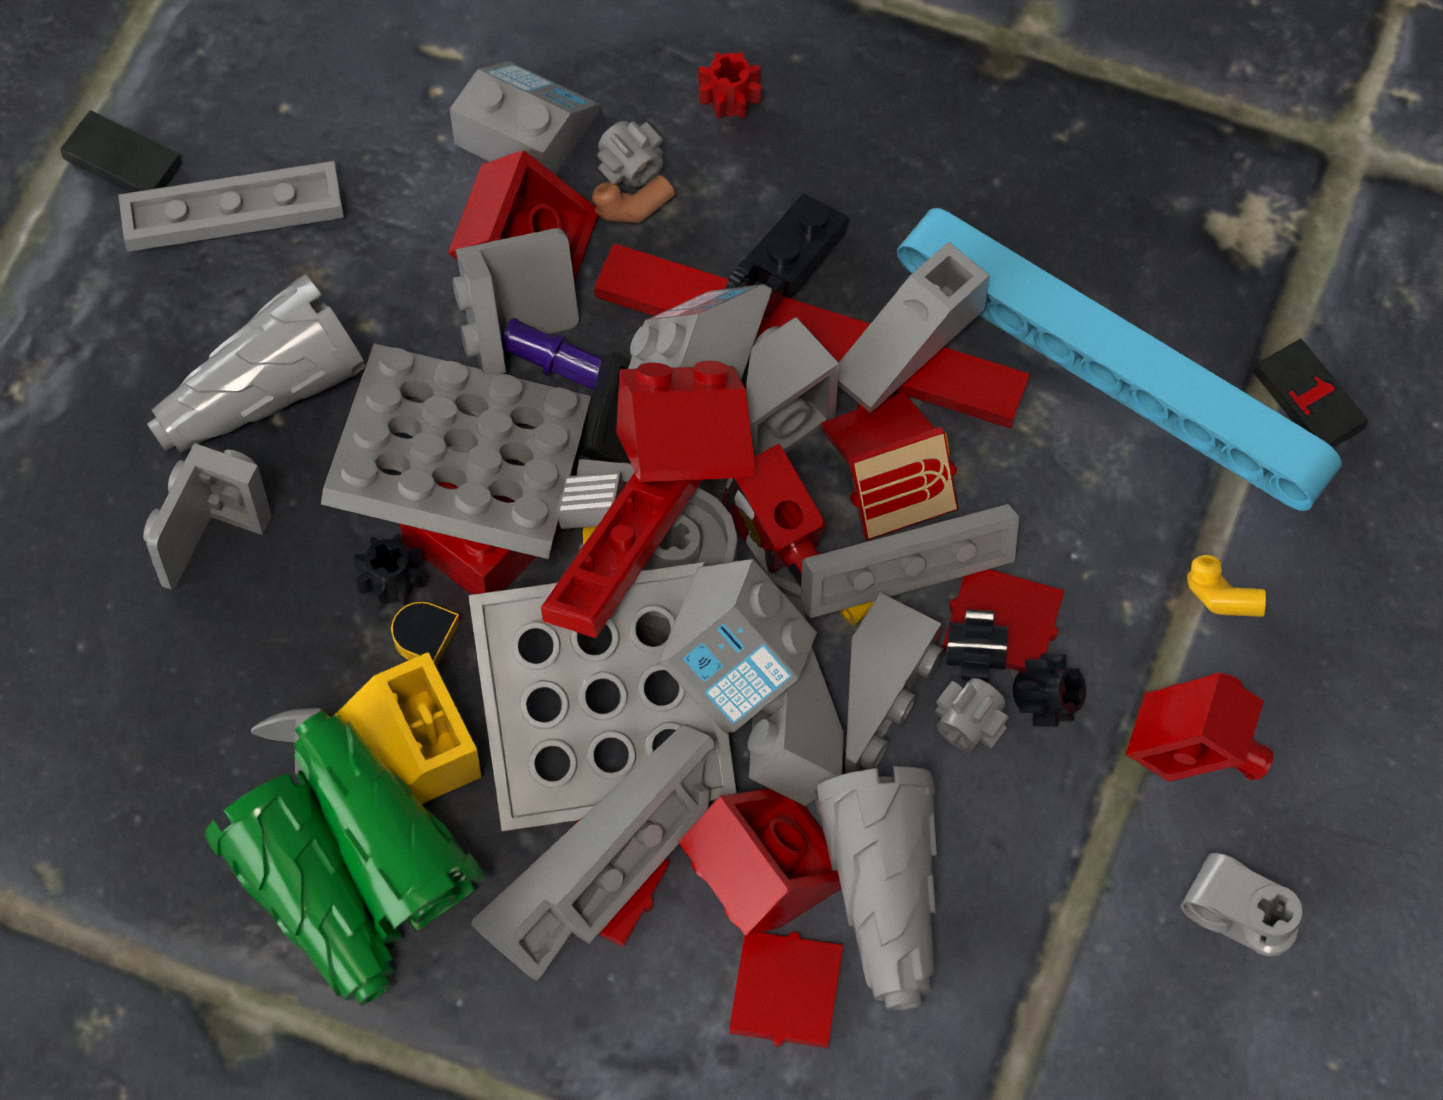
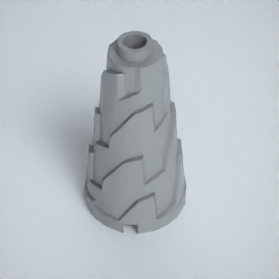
[147,274,366,453]
[814,767,937,1011]

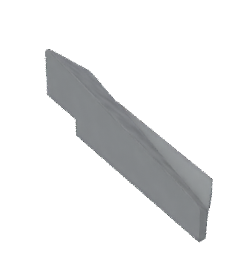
[471,725,714,981]

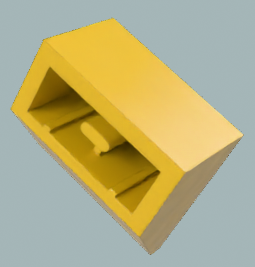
[335,652,482,804]

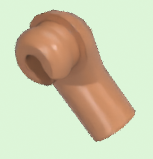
[592,175,675,223]

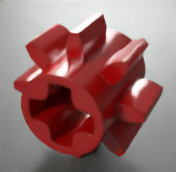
[698,52,762,119]

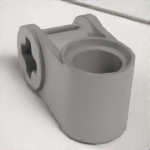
[1181,853,1303,957]

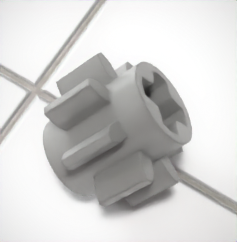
[597,121,664,187]
[935,678,1009,751]

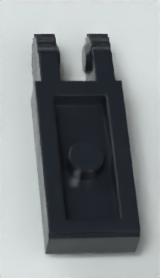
[725,193,849,317]

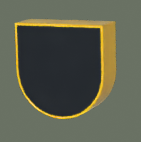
[391,602,460,668]

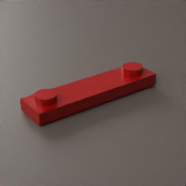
[541,472,702,638]

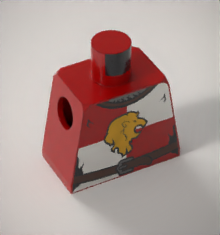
[721,443,825,588]

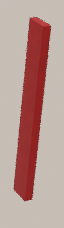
[594,243,1030,429]

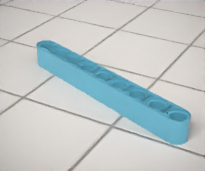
[897,208,1342,511]

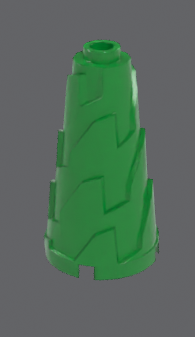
[294,711,486,944]
[204,771,394,1006]

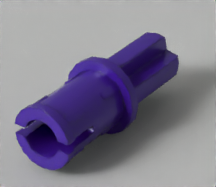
[501,317,602,390]

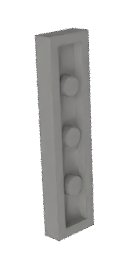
[118,161,344,252]
[800,504,1019,618]

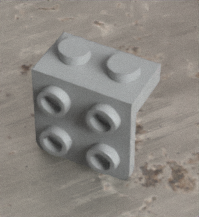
[452,228,579,374]
[143,443,272,590]

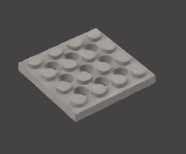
[321,344,591,559]
[468,562,737,831]

